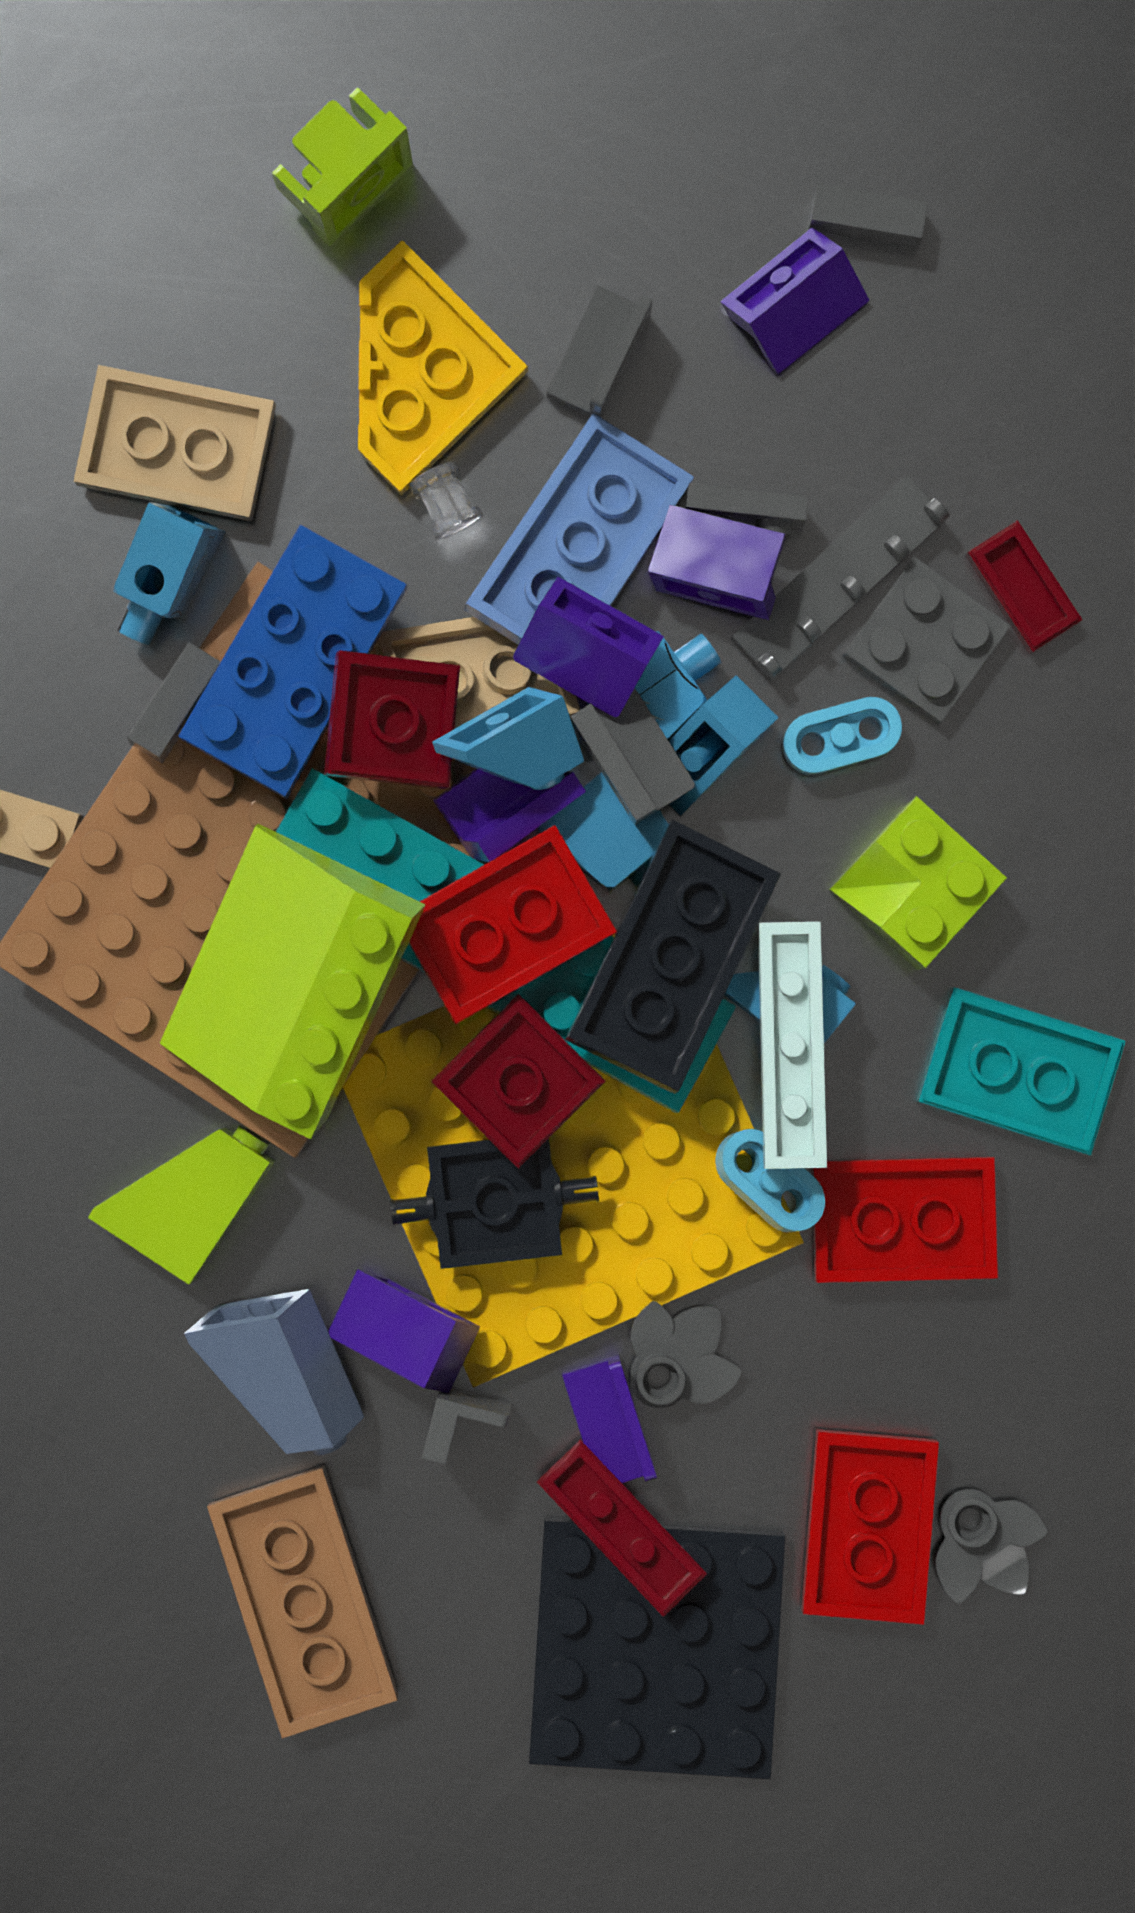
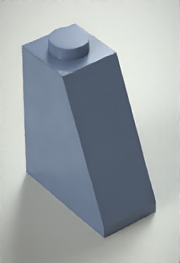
[184,1289,364,1456]

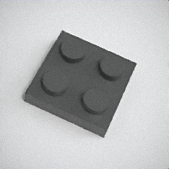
[842,556,1011,725]

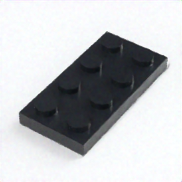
[565,819,781,1094]

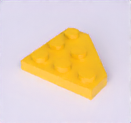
[358,240,528,496]

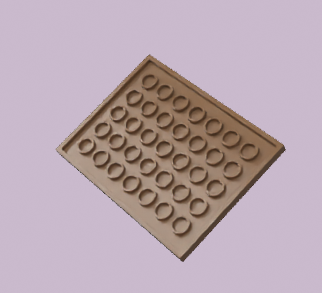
[0,561,488,1159]

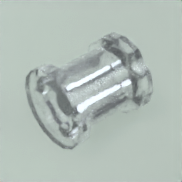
[409,461,483,540]

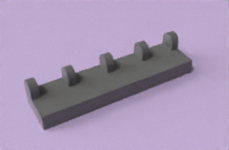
[731,474,950,682]

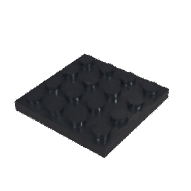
[529,1517,786,1780]

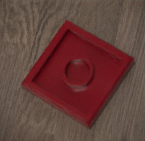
[324,650,460,789]
[431,993,606,1168]

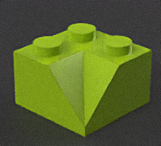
[829,796,1007,970]

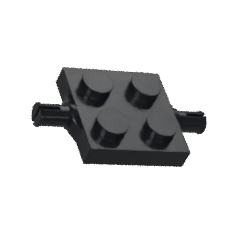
[390,1138,599,1269]

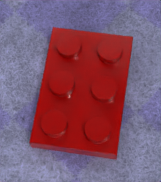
[408,825,617,1025]
[812,1157,998,1283]
[801,1429,939,1625]

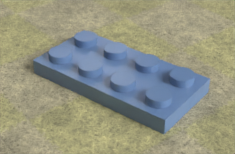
[464,413,694,645]

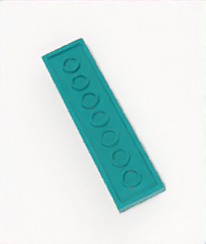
[276,768,737,1113]

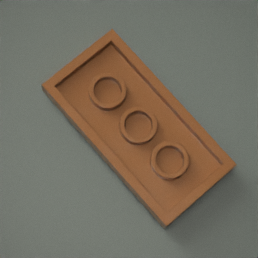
[207,1465,399,1739]

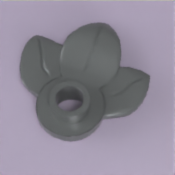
[629,1301,742,1408]
[935,1489,1048,1604]

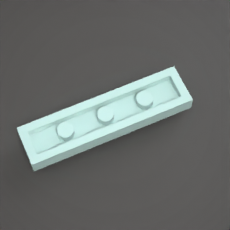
[758,922,827,1169]

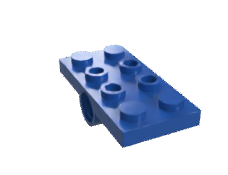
[178,525,407,799]

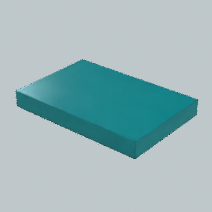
[916,987,1126,1156]

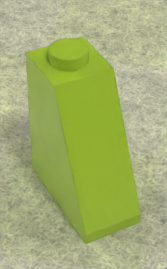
[88,1125,276,1285]

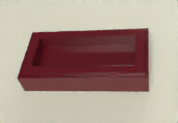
[965,520,1083,655]

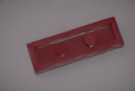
[537,1439,707,1617]

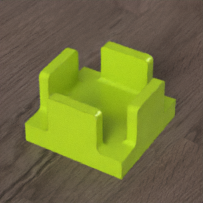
[272,87,413,247]

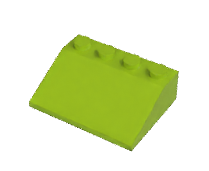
[160,824,426,1139]

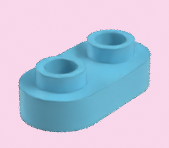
[782,697,902,775]
[715,1129,825,1232]

